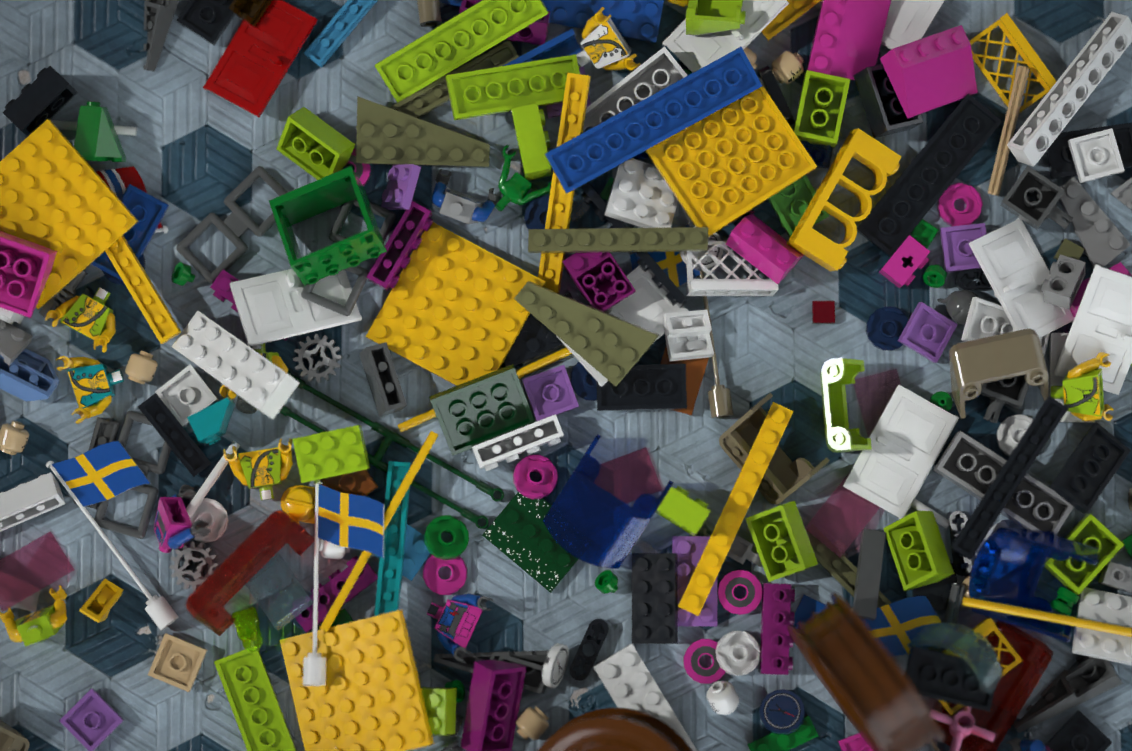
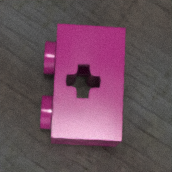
[879,235,930,289]

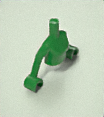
[495,145,551,212]

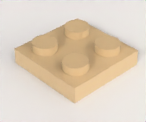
[148,633,208,692]

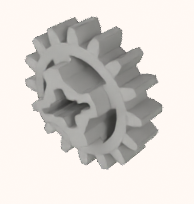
[293,334,342,383]
[169,542,219,591]

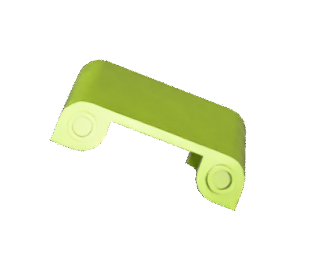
[686,0,746,35]
[820,358,872,453]

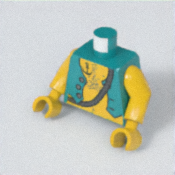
[56,356,124,424]

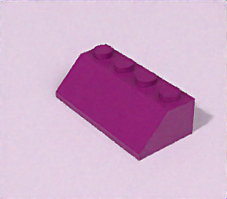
[460,660,526,751]

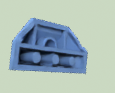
[0,348,59,402]

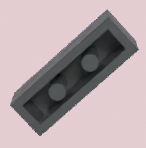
[359,342,407,417]

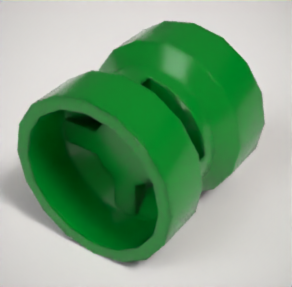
[1049,586,1080,616]

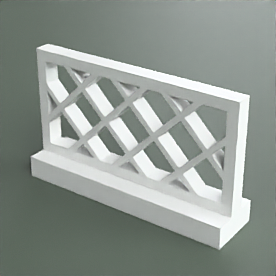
[686,241,779,296]

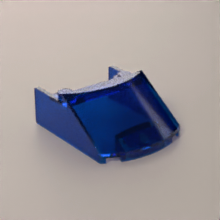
[543,434,674,569]
[969,527,1098,642]

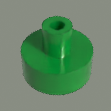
[171,262,195,286]
[923,264,947,288]
[929,391,953,412]
[595,570,618,594]
[444,680,465,703]

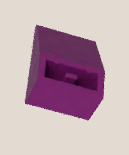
[562,252,636,312]

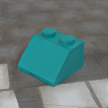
[187,397,236,445]

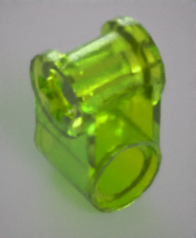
[232,606,263,652]

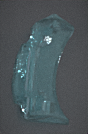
[907,623,1003,693]

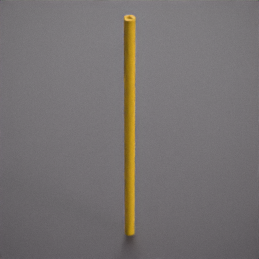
[398,347,572,433]
[320,431,438,632]
[962,597,1132,637]

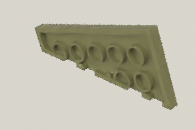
[514,281,660,386]

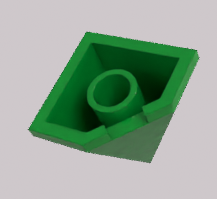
[74,101,126,162]

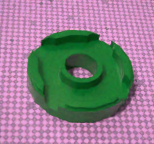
[424,515,469,560]

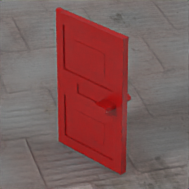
[203,0,318,118]

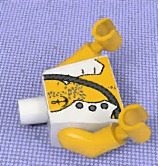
[576,7,641,70]

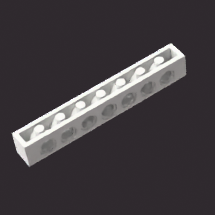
[1007,12,1132,167]

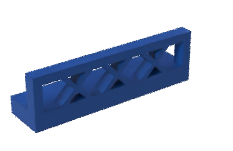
[503,29,582,66]

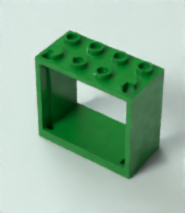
[269,166,387,286]

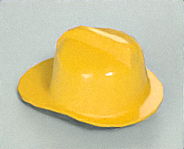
[281,485,315,524]

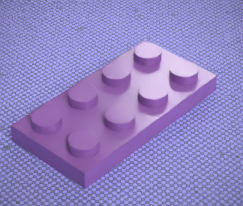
[672,536,717,627]

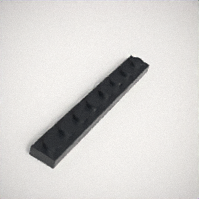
[578,182,687,308]
[950,396,1068,560]

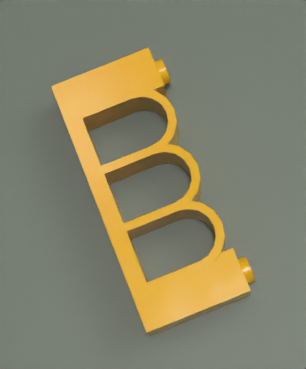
[787,128,902,272]

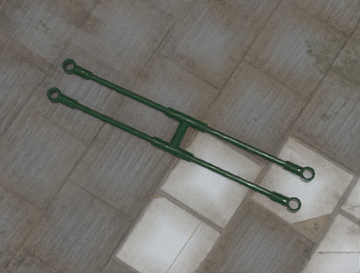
[279,370,504,529]

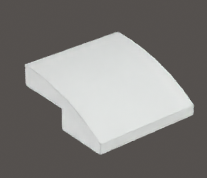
[664,309,714,361]

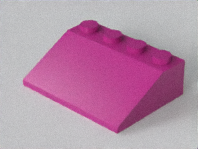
[807,0,891,80]
[880,25,978,119]
[0,231,57,318]

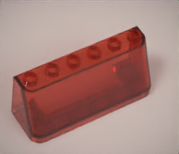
[186,510,315,636]
[934,618,1053,751]

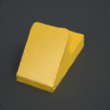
[80,579,124,623]

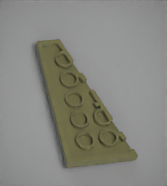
[356,96,490,167]

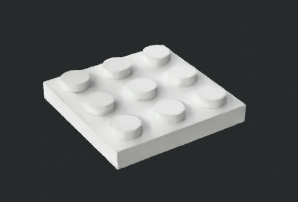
[604,158,678,228]
[1072,587,1132,665]

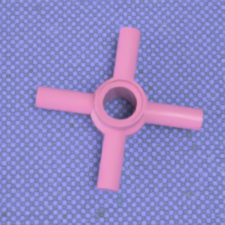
[930,706,996,751]

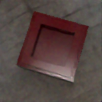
[812,301,835,324]

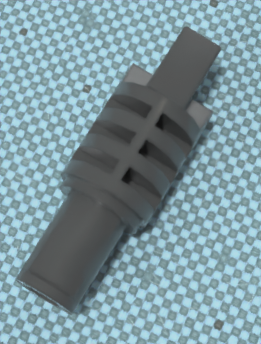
[39,270,88,321]

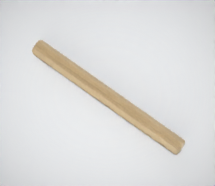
[988,66,1029,196]

